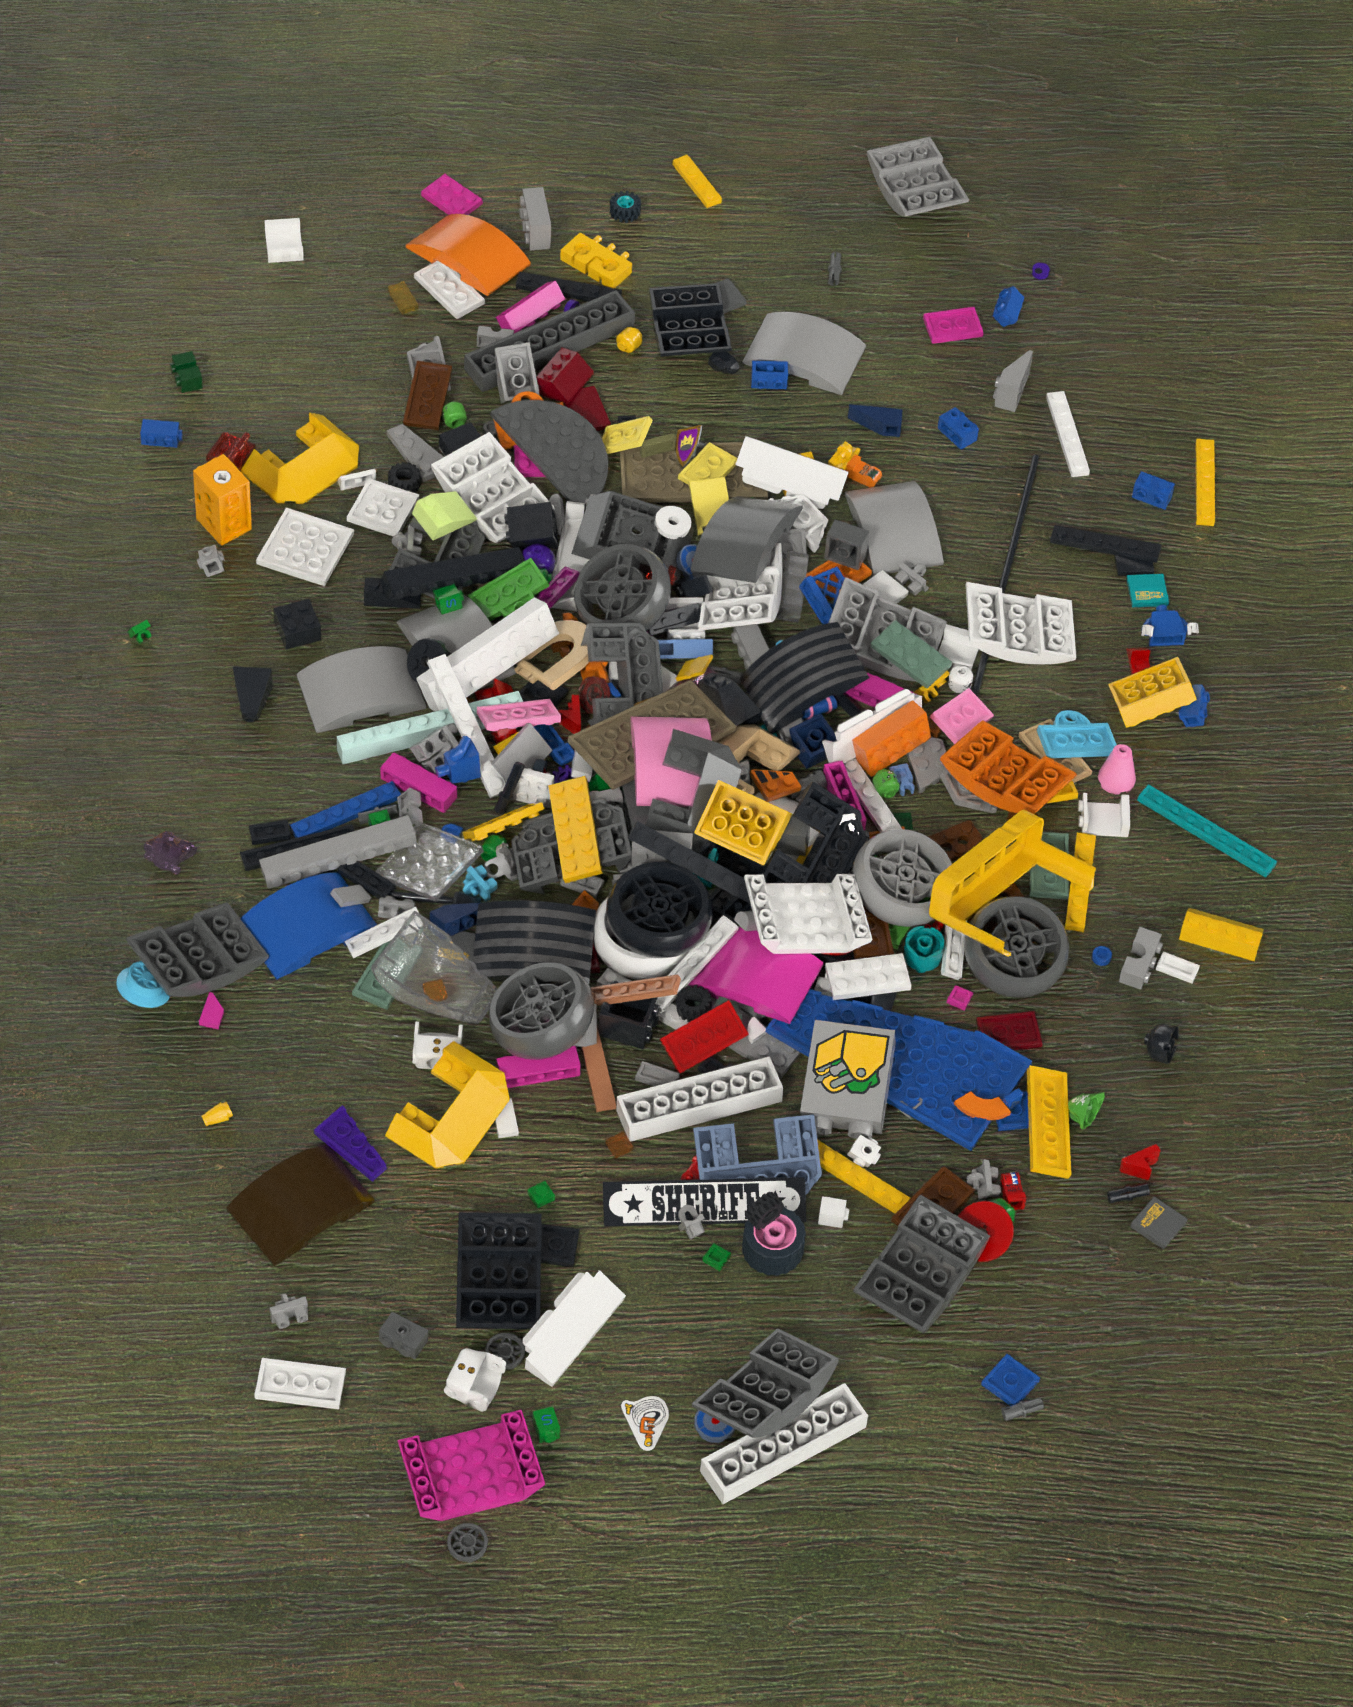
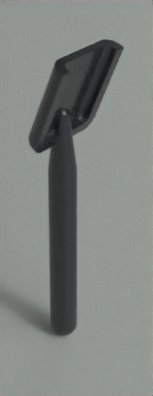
[390,891,481,904]

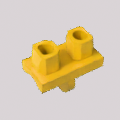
[828,441,860,470]

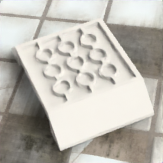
[744,874,872,954]

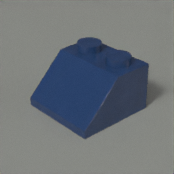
[789,714,837,769]

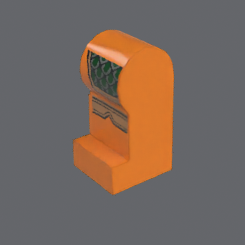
[846,454,882,488]

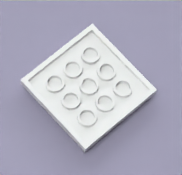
[256,508,354,586]

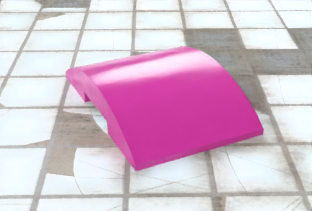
[685,927,823,1024]

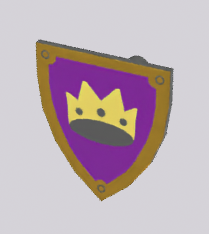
[676,425,706,467]

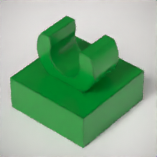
[127,620,151,644]

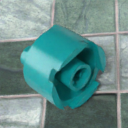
[903,926,944,973]

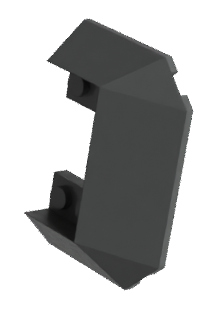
[389,495,485,599]
[581,623,663,726]
[645,729,742,853]
[511,798,632,895]

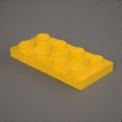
[462,802,544,841]

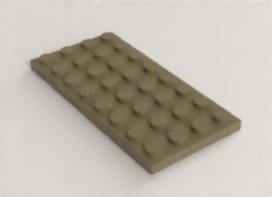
[619,442,768,503]
[568,680,736,790]

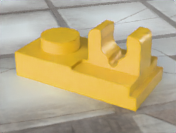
[913,670,949,703]

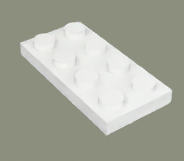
[414,261,485,319]
[825,953,911,1000]
[255,1358,346,1409]

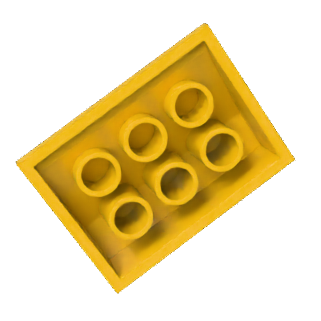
[1108,657,1197,728]
[694,780,792,865]

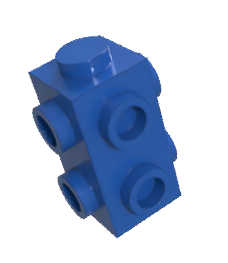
[993,286,1024,327]
[140,419,183,448]
[1179,684,1210,727]

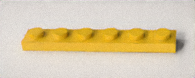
[1195,439,1215,526]
[1065,832,1096,932]
[817,1140,910,1214]

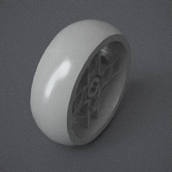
[852,829,952,927]

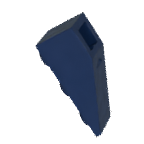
[848,404,903,437]
[429,903,480,939]

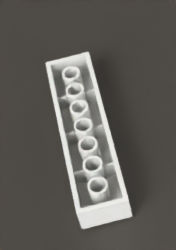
[416,597,559,711]
[616,1056,783,1142]
[700,1383,868,1504]

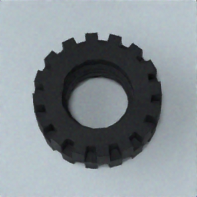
[388,462,421,493]
[676,985,712,1022]
[745,1192,784,1230]

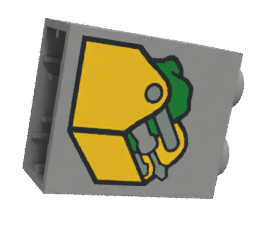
[800,1020,896,1139]

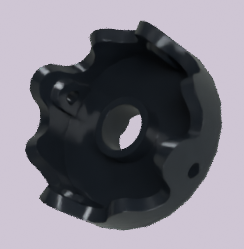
[407,638,452,683]

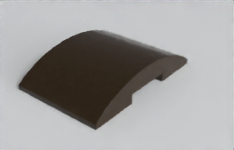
[226,1145,375,1266]

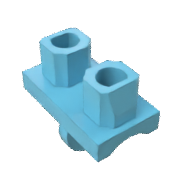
[463,865,497,902]

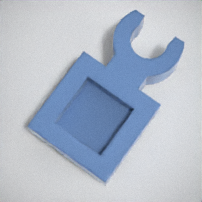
[889,763,915,796]

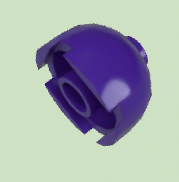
[522,544,556,574]

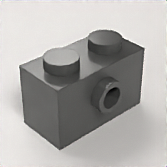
[379,1312,428,1359]

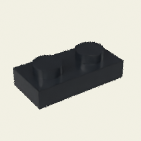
[249,820,291,845]

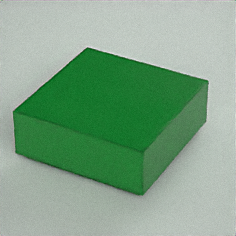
[702,1243,731,1271]

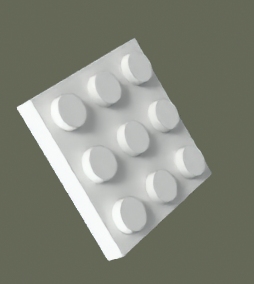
[347,478,419,536]

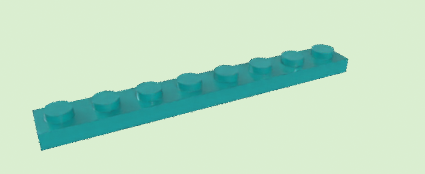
[1137,784,1277,878]

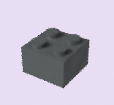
[824,519,869,570]

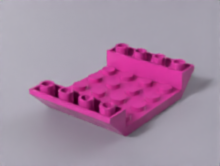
[398,1410,545,1521]

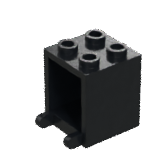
[598,981,660,1049]

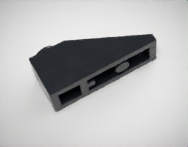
[364,577,421,609]

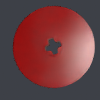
[958,1201,1014,1262]

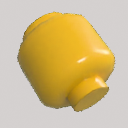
[616,327,642,353]

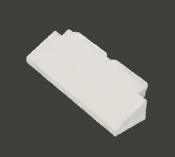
[735,436,848,509]
[552,518,589,612]
[822,689,922,763]
[523,1270,626,1387]

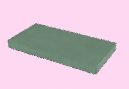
[1029,832,1069,900]
[352,937,424,1010]

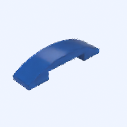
[534,724,575,766]

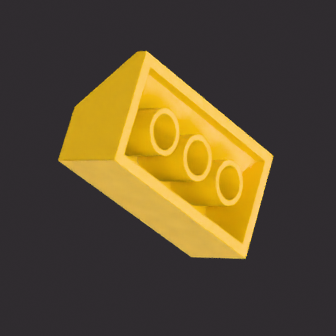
[1179,908,1264,961]

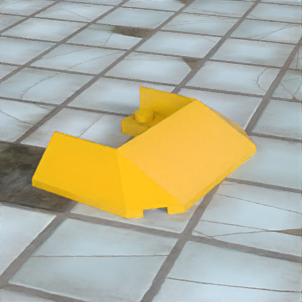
[241,412,359,504]
[385,1041,510,1169]

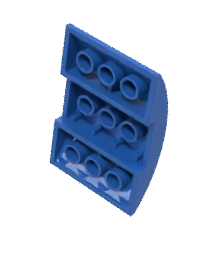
[240,873,377,980]

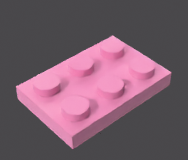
[930,688,994,744]

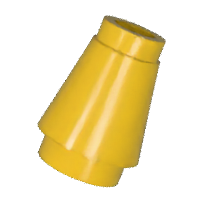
[201,1102,233,1126]

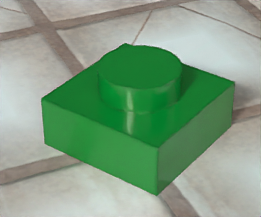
[527,1181,555,1209]

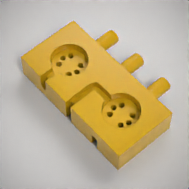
[560,233,632,288]

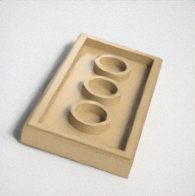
[1018,718,1092,783]

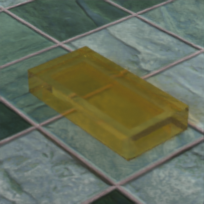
[388,281,418,314]

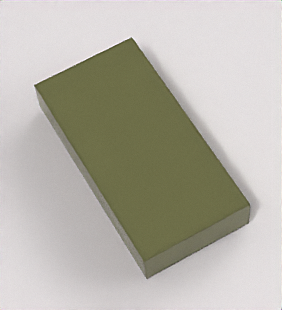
[640,433,676,458]

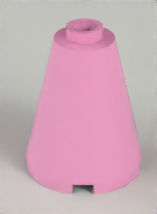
[1098,744,1136,795]

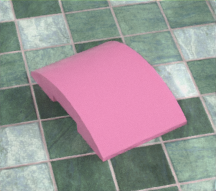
[630,717,712,807]

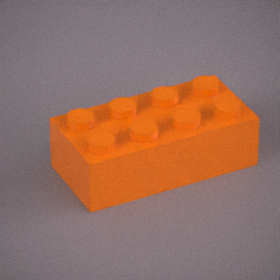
[852,700,931,777]

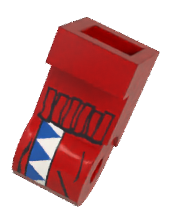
[1001,1172,1026,1210]

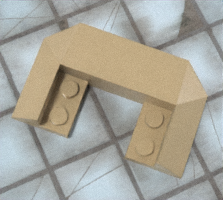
[715,724,800,795]

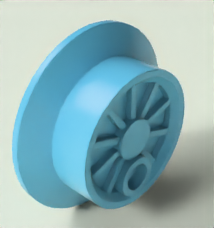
[116,961,170,1008]

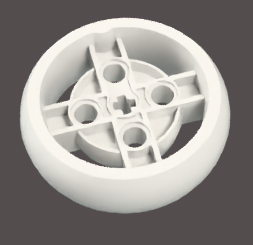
[593,894,695,980]

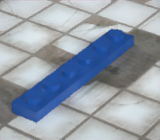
[290,781,401,838]

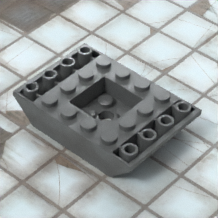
[571,491,694,587]

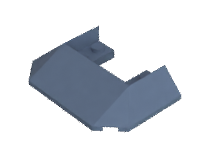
[693,1114,822,1195]

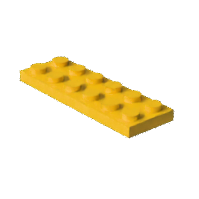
[548,776,603,883]
[1027,1065,1071,1179]

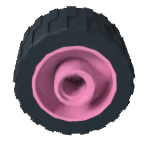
[742,1207,806,1276]

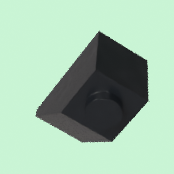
[674,573,713,598]

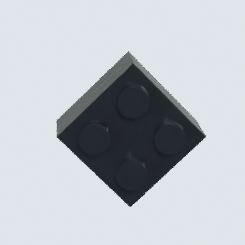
[273,599,321,650]

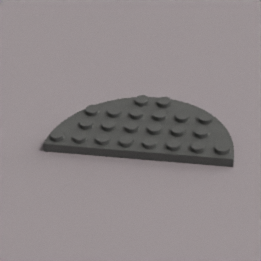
[490,400,608,512]

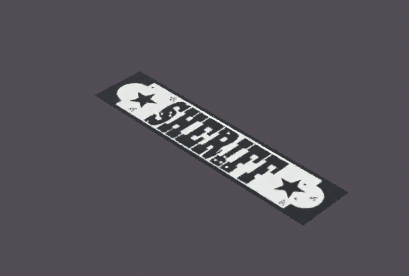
[603,1177,807,1227]

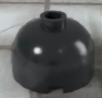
[1144,1024,1179,1064]

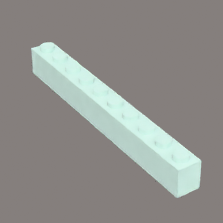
[337,691,523,764]

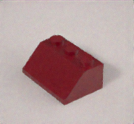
[536,347,594,404]

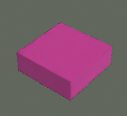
[947,985,973,1011]

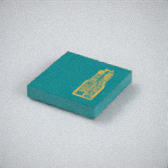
[1126,574,1169,608]

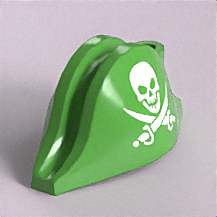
[1068,1092,1105,1129]

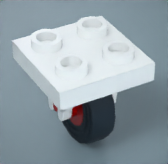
[513,759,554,808]

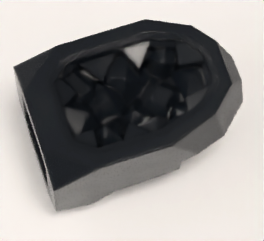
[708,352,739,374]

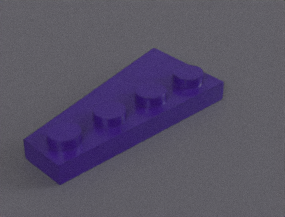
[314,1105,387,1182]

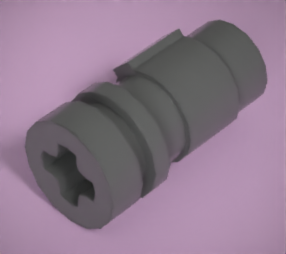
[788,769,827,799]

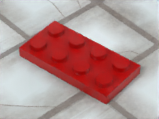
[660,1000,749,1074]

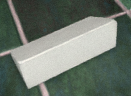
[338,469,376,490]

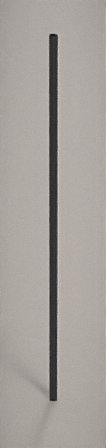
[972,454,1040,697]

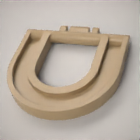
[514,620,589,690]

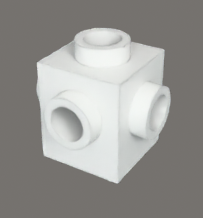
[847,1135,881,1168]

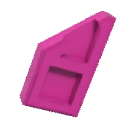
[199,992,224,1029]

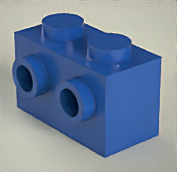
[751,361,788,389]
[938,407,979,450]
[1132,471,1175,510]

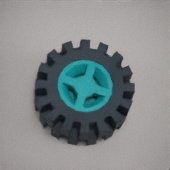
[610,191,641,223]

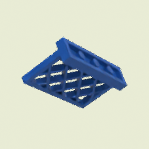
[799,567,845,625]

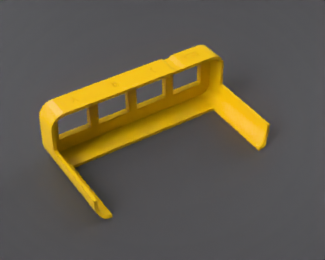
[929,809,1096,957]

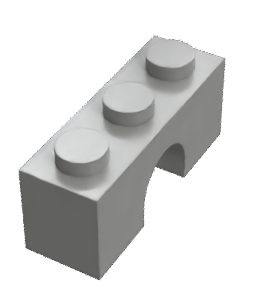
[1119,927,1163,990]

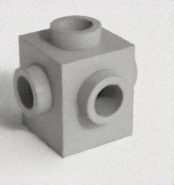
[197,545,225,577]

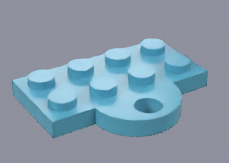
[1036,710,1117,758]

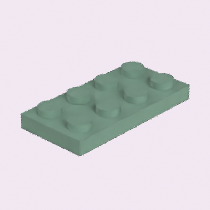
[870,620,952,689]

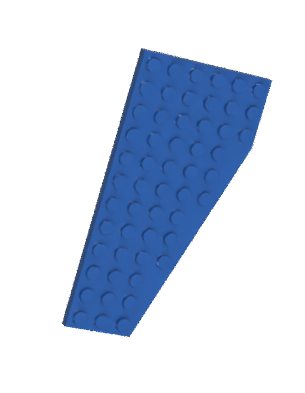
[765,989,1032,1151]

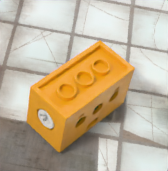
[193,454,252,546]

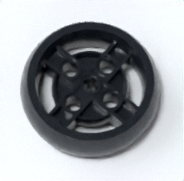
[606,862,713,959]

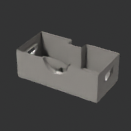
[477,326,514,347]
[397,788,423,830]

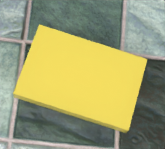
[602,416,653,454]
[678,442,738,485]
[688,477,729,536]

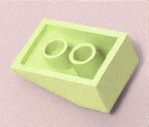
[412,491,477,541]

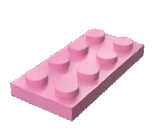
[477,699,561,731]

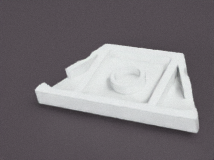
[769,494,828,553]

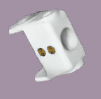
[412,1022,463,1069]
[444,1348,506,1412]

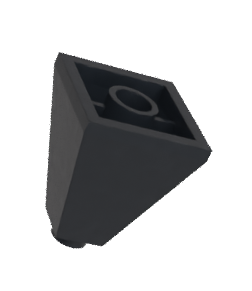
[233,666,273,723]

